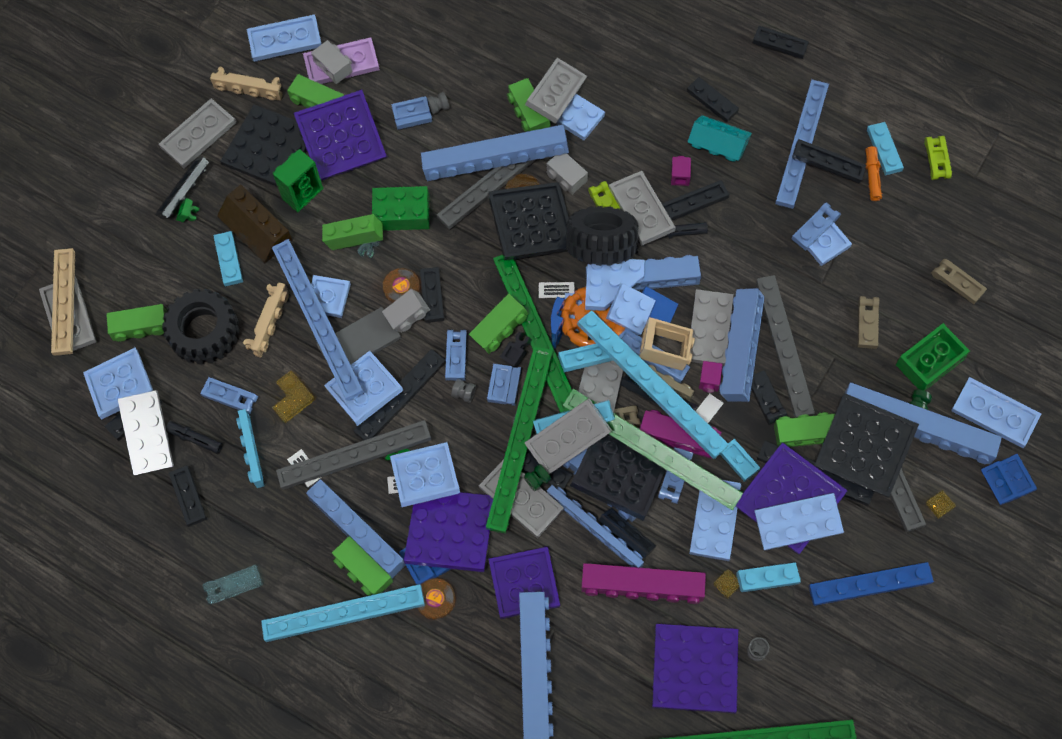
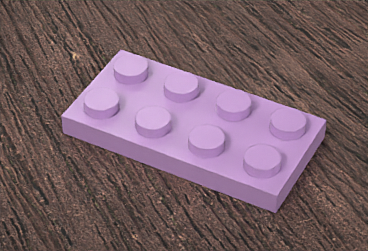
[303,38,379,84]

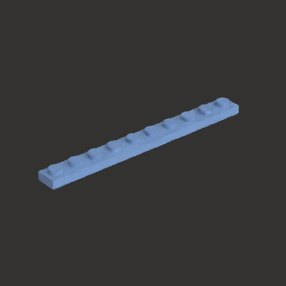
[272,239,364,401]

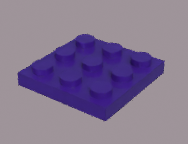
[489,547,560,619]

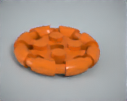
[560,287,625,347]

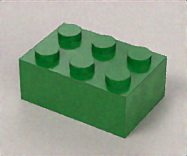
[273,149,324,213]
[372,186,429,231]
[896,323,970,391]

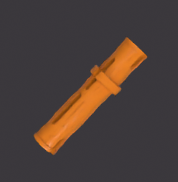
[865,146,882,201]

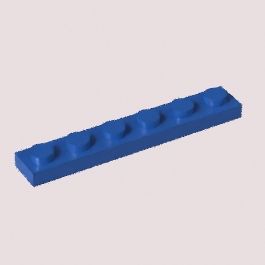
[809,562,934,606]

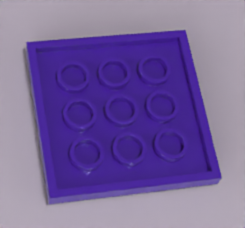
[294,90,387,181]
[735,443,847,555]
[404,492,493,572]
[652,624,738,714]

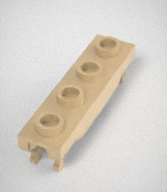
[210,67,283,100]
[243,283,289,358]

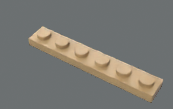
[51,248,75,356]

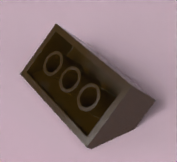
[217,185,293,264]

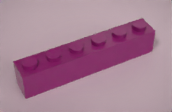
[582,563,706,604]

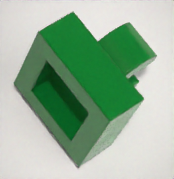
[176,198,199,222]

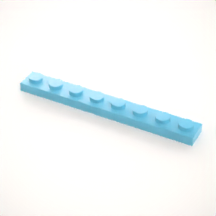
[261,584,425,642]

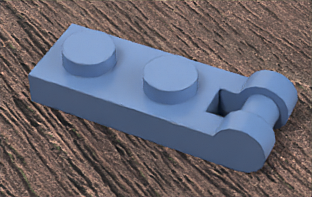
[792,202,841,251]
[445,330,467,380]
[200,377,258,414]
[658,447,693,504]

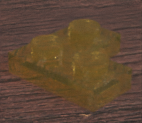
[272,371,315,423]

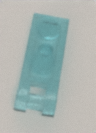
[203,565,263,604]

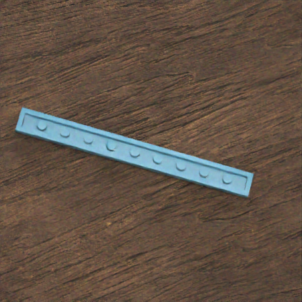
[577,310,729,459]

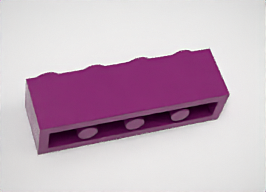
[640,410,721,459]

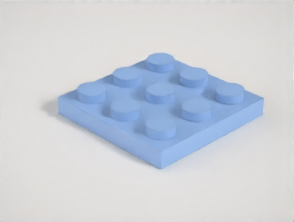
[83,347,153,420]
[324,351,403,426]
[390,442,460,507]

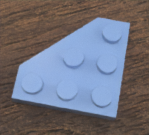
[585,259,645,311]

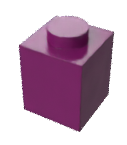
[671,156,691,186]
[699,361,722,393]

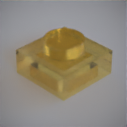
[926,490,956,519]
[713,569,740,599]

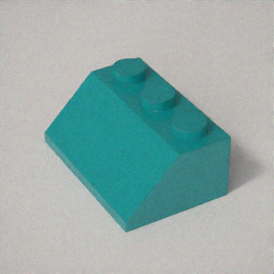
[688,115,752,161]

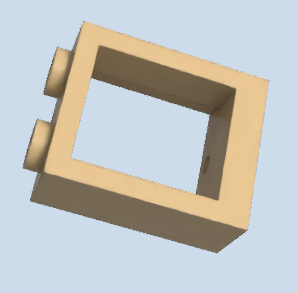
[639,317,695,371]

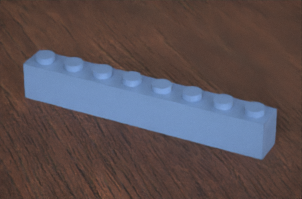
[421,125,569,181]
[845,382,1002,464]
[519,592,553,739]

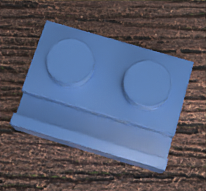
[391,96,432,130]
[487,364,521,406]

